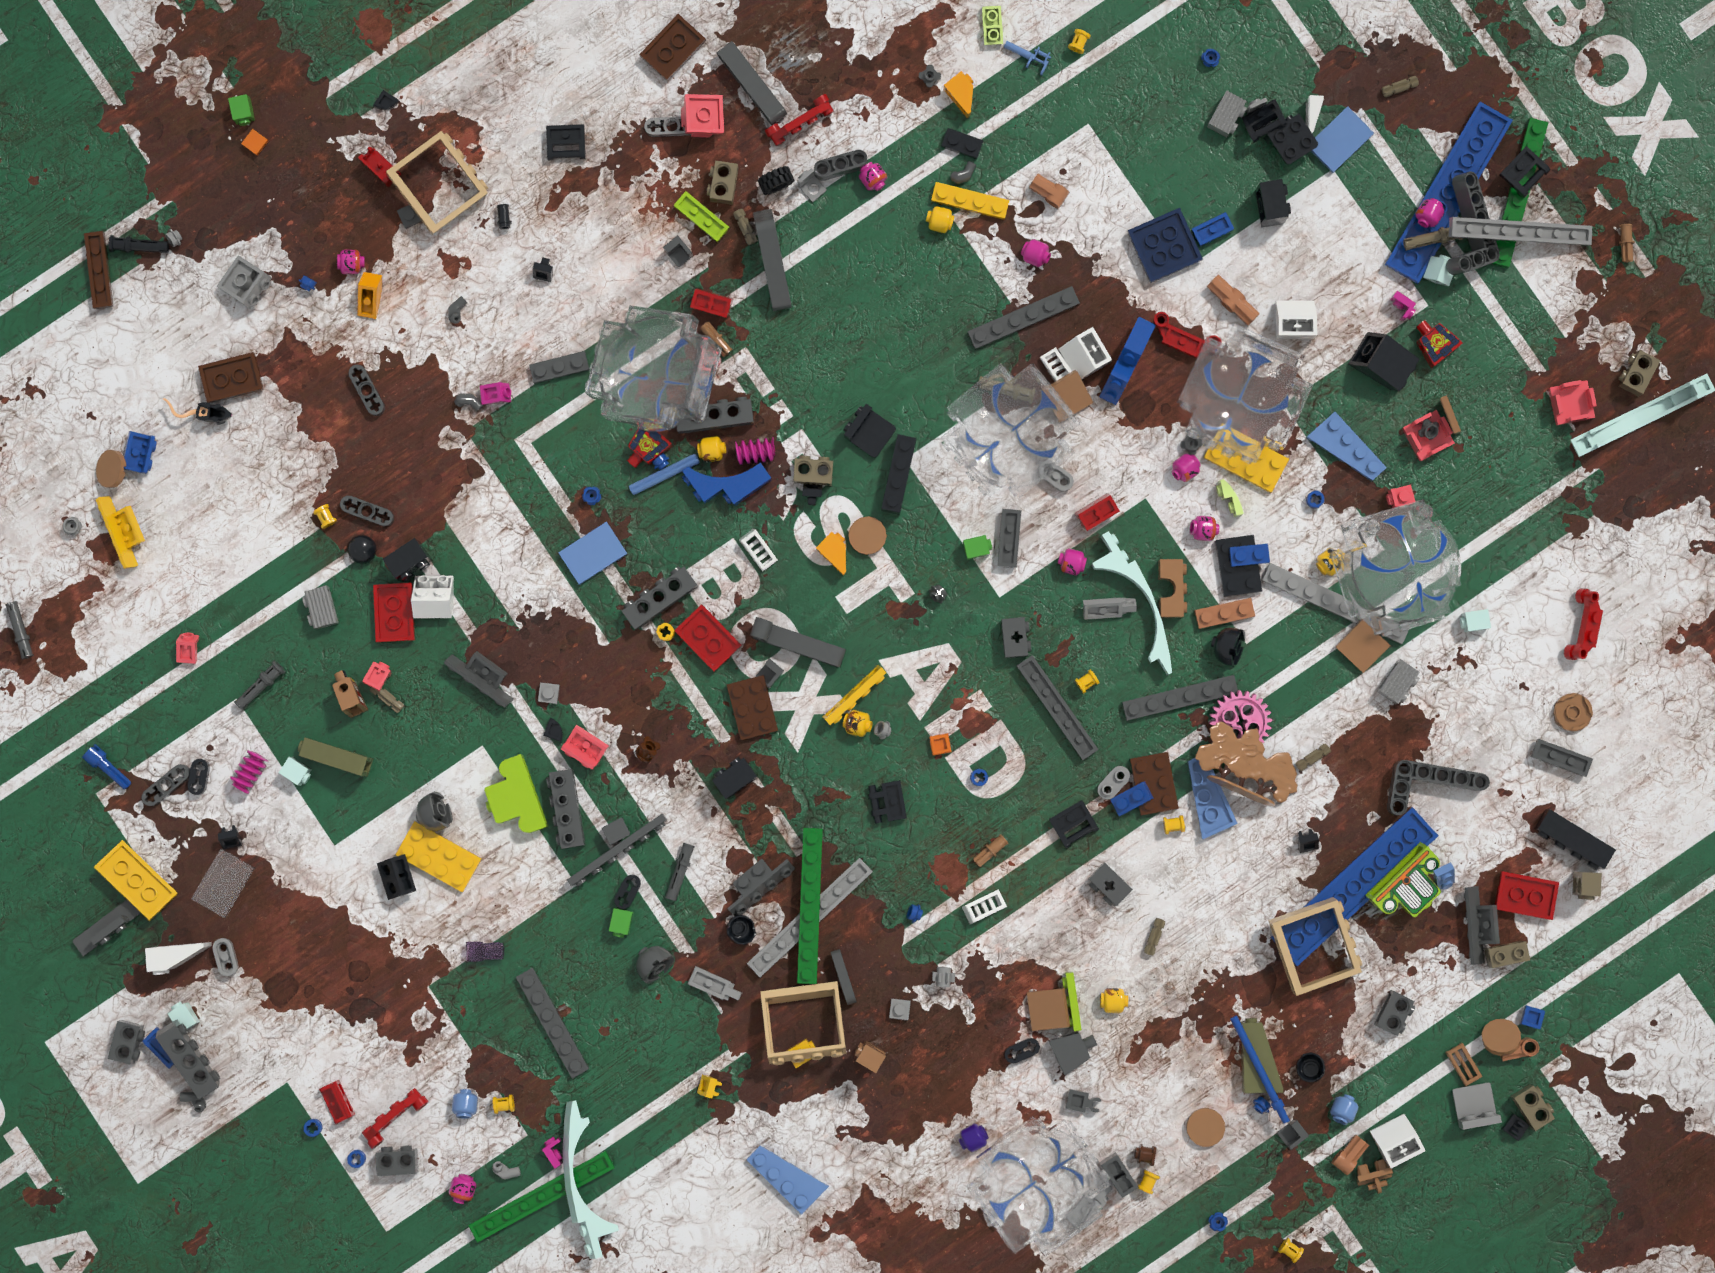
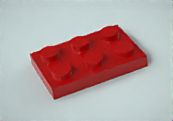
[373,583,415,642]
[674,604,742,672]
[1495,871,1559,920]

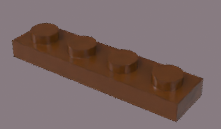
[84,231,114,309]

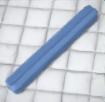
[629,454,700,495]

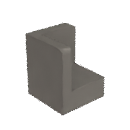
[663,235,693,267]
[756,658,785,689]
[602,817,630,845]
[1277,1119,1309,1150]

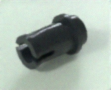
[497,204,512,229]

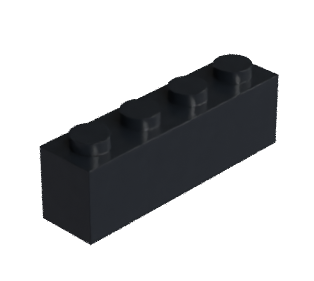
[881,434,916,515]
[1534,809,1616,871]

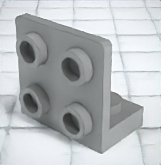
[1452,1082,1502,1130]

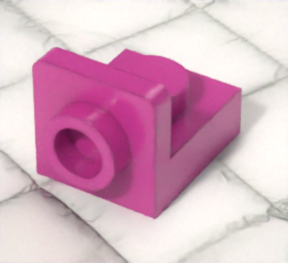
[1390,291,1416,321]
[480,382,511,405]
[542,1137,563,1169]

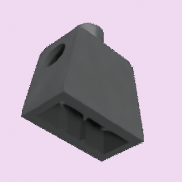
[1048,1032,1097,1075]

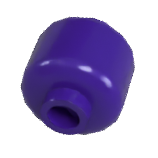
[959,1123,989,1153]

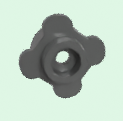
[919,65,941,87]
[1418,419,1439,440]
[1180,432,1203,455]
[928,584,947,604]

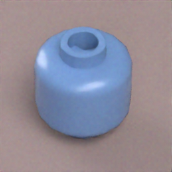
[452,1089,478,1119]
[1330,1094,1359,1125]

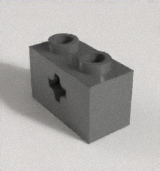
[1001,617,1031,659]
[1088,862,1133,906]

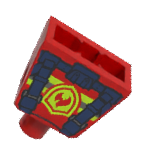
[1416,320,1463,369]
[627,420,673,468]

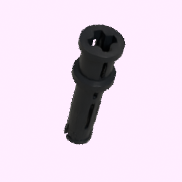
[109,235,169,253]

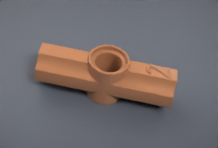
[1207,274,1260,326]

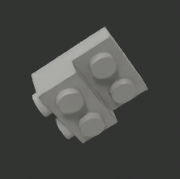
[217,255,271,309]

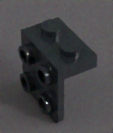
[1264,114,1318,165]
[843,404,896,458]

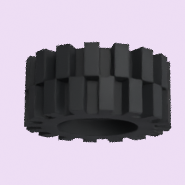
[757,166,795,195]

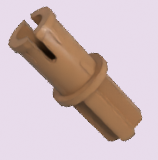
[1619,224,1635,263]
[701,322,733,357]
[973,834,1009,867]

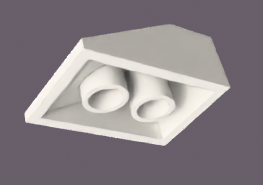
[145,942,212,975]

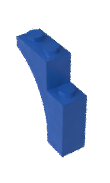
[1099,317,1156,405]
[682,462,772,506]

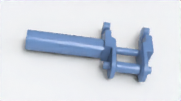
[1004,41,1051,75]

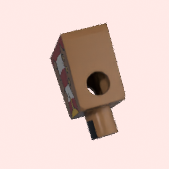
[332,670,368,718]

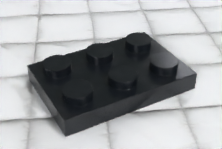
[1215,535,1262,597]

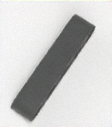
[716,41,787,125]

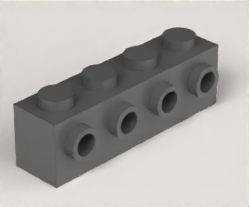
[546,769,586,849]

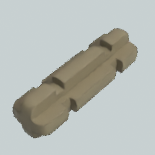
[1382,76,1419,97]
[734,209,758,245]
[370,687,404,713]
[1295,744,1331,771]
[1144,918,1165,956]

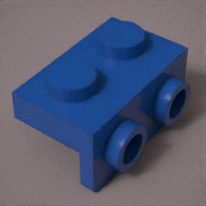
[123,431,157,474]

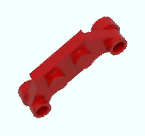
[765,94,834,146]
[1153,312,1222,358]
[1564,588,1603,660]
[362,1088,429,1149]

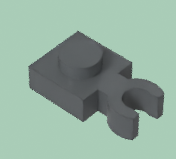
[1066,1089,1101,1113]

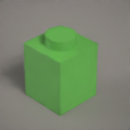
[228,94,255,126]
[963,535,993,560]
[609,908,634,938]

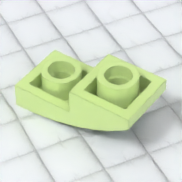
[982,6,1003,45]
[1216,479,1244,517]

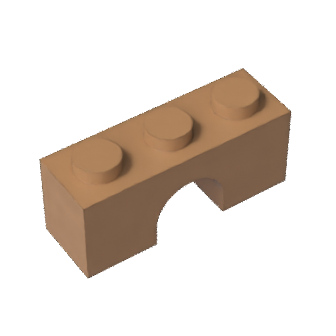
[1158,559,1187,618]
[855,1041,886,1073]

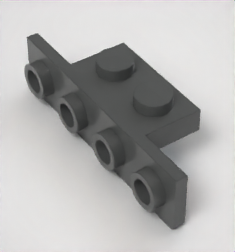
[444,651,514,708]
[728,859,795,916]
[1464,886,1500,965]
[73,900,141,956]

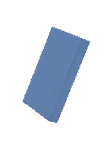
[1311,106,1374,173]
[558,522,627,585]

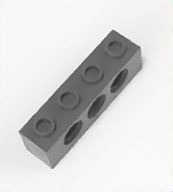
[675,397,754,434]
[622,566,699,631]
[156,1019,221,1099]

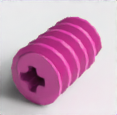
[735,437,776,465]
[230,750,270,794]

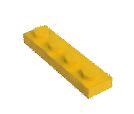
[931,182,1009,220]
[822,665,886,725]

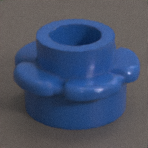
[1201,49,1220,67]
[299,275,317,292]
[652,453,669,470]
[582,487,601,505]
[907,904,923,923]
[1253,1096,1271,1114]
[1209,1212,1228,1232]

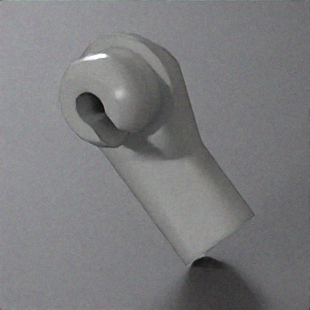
[492,1161,521,1180]

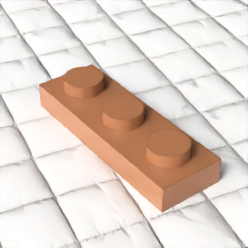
[1194,598,1255,629]

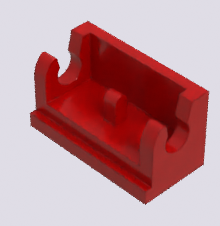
[358,147,401,188]
[690,288,734,318]
[1074,493,1120,531]
[319,1080,355,1124]

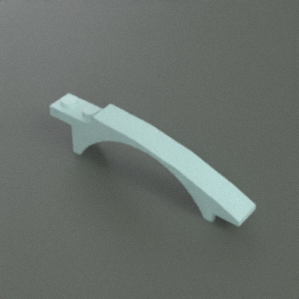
[1570,374,1715,457]
[1091,531,1172,675]
[563,1100,619,1259]

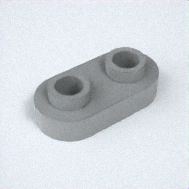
[1039,461,1074,492]
[1097,766,1130,799]
[213,938,239,976]

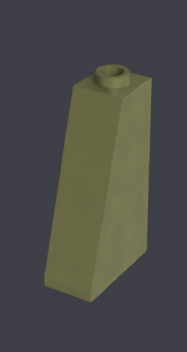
[298,737,374,777]
[1241,1018,1283,1093]

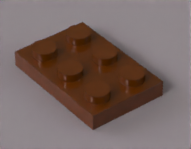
[639,14,706,82]
[198,352,264,403]
[727,675,778,740]
[1130,752,1179,816]

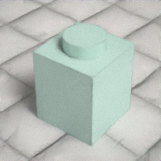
[1423,255,1453,286]
[1460,609,1491,632]
[278,757,312,786]
[167,1002,200,1030]

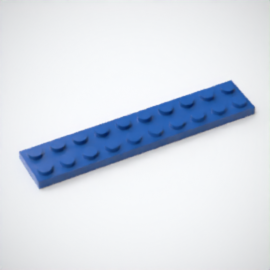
[1385,102,1513,284]
[1270,807,1439,966]

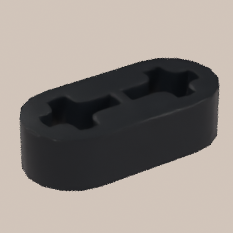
[188,759,210,795]
[614,875,641,909]
[1004,1038,1040,1064]

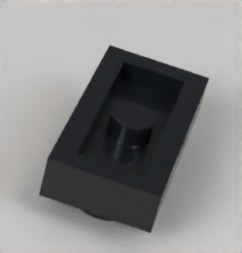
[941,128,983,160]

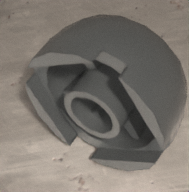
[416,791,453,831]
[636,946,674,984]

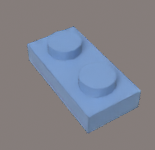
[1433,862,1455,890]

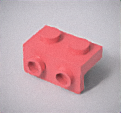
[561,725,609,769]

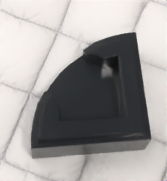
[373,90,400,110]
[543,718,563,742]

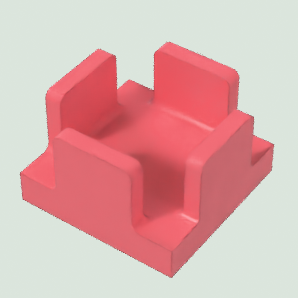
[681,94,724,138]
[1548,380,1597,426]
[1402,410,1455,462]

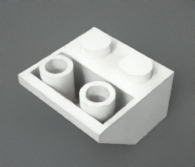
[1275,301,1317,339]
[1058,327,1112,379]
[411,575,454,618]
[1370,1114,1426,1168]

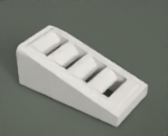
[1305,95,1324,133]
[1040,347,1072,382]
[739,529,778,571]
[962,889,1007,924]

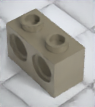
[707,160,739,205]
[1618,350,1661,397]
[793,455,833,486]
[1572,871,1602,900]
[1484,941,1530,968]
[1510,1084,1555,1131]

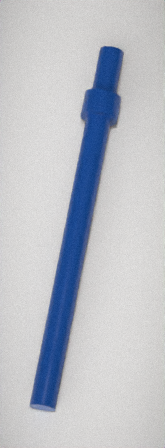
[1230,1015,1290,1124]

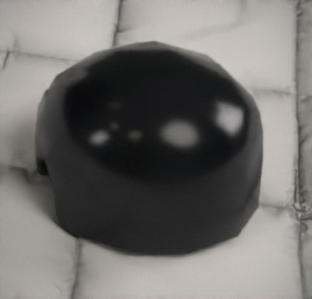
[347,535,377,564]
[726,915,756,945]
[1296,1052,1326,1083]

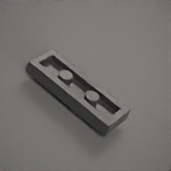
[529,351,590,384]
[997,509,1022,568]
[1531,739,1593,777]

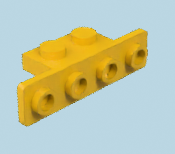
[96,496,145,569]

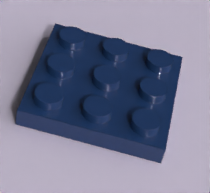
[1127,208,1203,283]

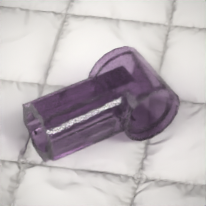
[466,941,504,962]

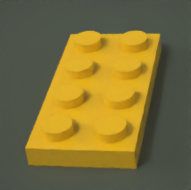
[1203,424,1289,493]
[395,821,482,892]
[94,840,178,921]

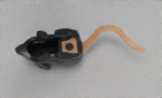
[163,398,232,425]

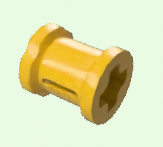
[1068,29,1091,54]
[313,504,337,529]
[656,623,675,641]
[1075,669,1100,694]
[1163,815,1185,834]
[493,1095,515,1114]
[1137,1169,1160,1194]
[1278,1237,1304,1263]

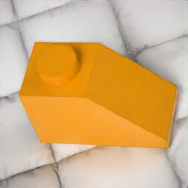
[943,71,974,118]
[357,272,382,319]
[816,532,846,576]

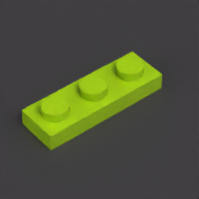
[674,191,730,243]
[1062,972,1082,1031]

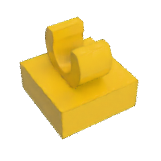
[697,1074,722,1098]

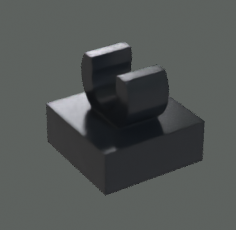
[532,257,553,282]
[802,484,823,505]
[218,825,242,850]
[1298,829,1319,853]
[1501,1113,1530,1141]

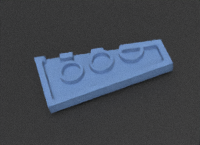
[1306,412,1387,481]
[1187,758,1238,840]
[746,1145,829,1214]

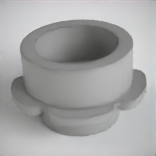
[165,229,182,247]
[63,517,82,536]
[874,721,891,739]

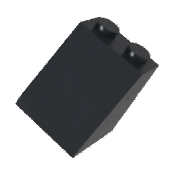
[1348,332,1419,391]

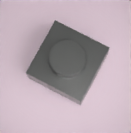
[397,205,422,229]

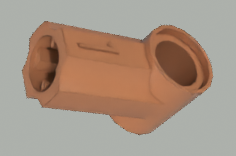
[1029,174,1070,209]
[1500,1037,1539,1061]
[1331,1134,1369,1176]

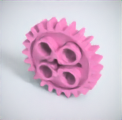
[1209,690,1272,743]

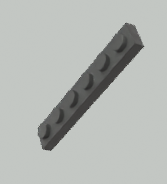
[967,286,1080,350]
[1016,655,1099,761]
[1122,675,1238,721]
[567,813,667,887]
[516,968,590,1078]

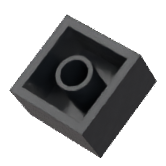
[1255,179,1291,228]
[383,538,433,582]
[712,757,758,799]

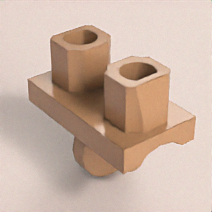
[1356,1159,1393,1194]

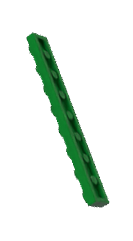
[1491,117,1549,268]
[797,828,823,984]
[468,1150,615,1243]

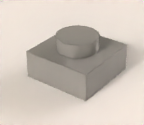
[538,682,560,704]
[889,998,911,1020]

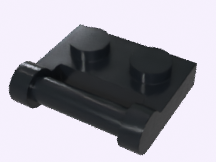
[1242,99,1288,143]
[546,124,586,161]
[1499,146,1551,198]
[1049,800,1099,849]

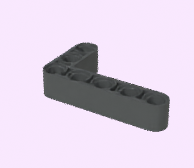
[1446,171,1500,275]
[753,209,792,312]
[750,617,846,668]
[1387,760,1490,815]

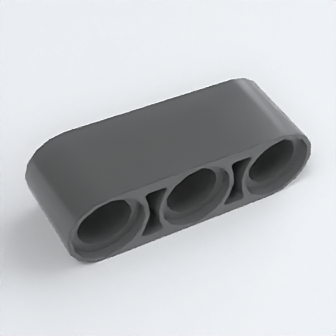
[814,150,867,181]

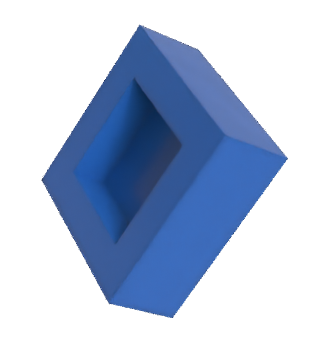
[1520,1005,1545,1029]

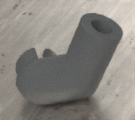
[950,161,976,184]
[448,296,467,324]

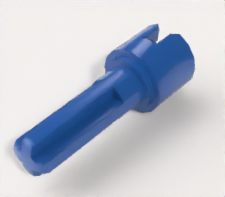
[82,744,131,790]

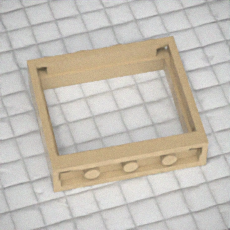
[386,131,488,235]
[1268,897,1362,996]
[760,981,847,1065]

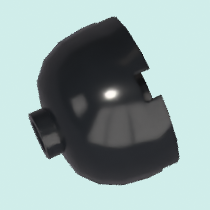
[1211,628,1245,667]

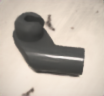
[454,393,484,412]
[180,1092,206,1112]

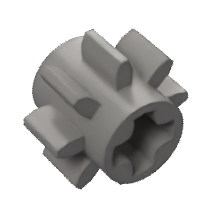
[932,967,955,987]

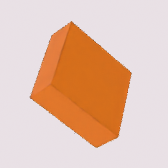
[241,129,269,156]
[929,733,951,756]

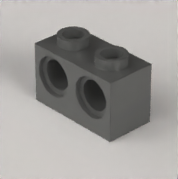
[1374,990,1415,1036]
[108,1020,145,1064]
[376,1145,419,1176]
[1099,1152,1139,1198]

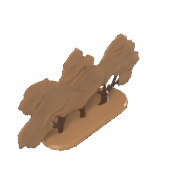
[1195,722,1298,807]

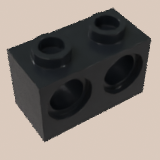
[377,854,416,900]

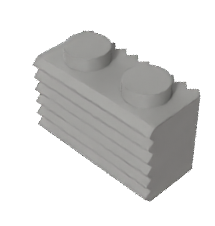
[1207,91,1247,138]
[302,586,339,629]
[1377,659,1420,704]

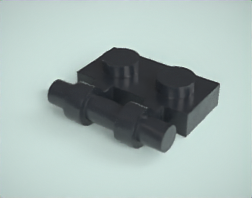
[868,780,907,824]

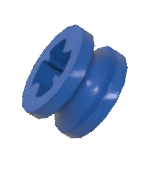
[1306,491,1325,509]
[970,769,988,786]
[304,1119,323,1137]
[347,1150,366,1168]

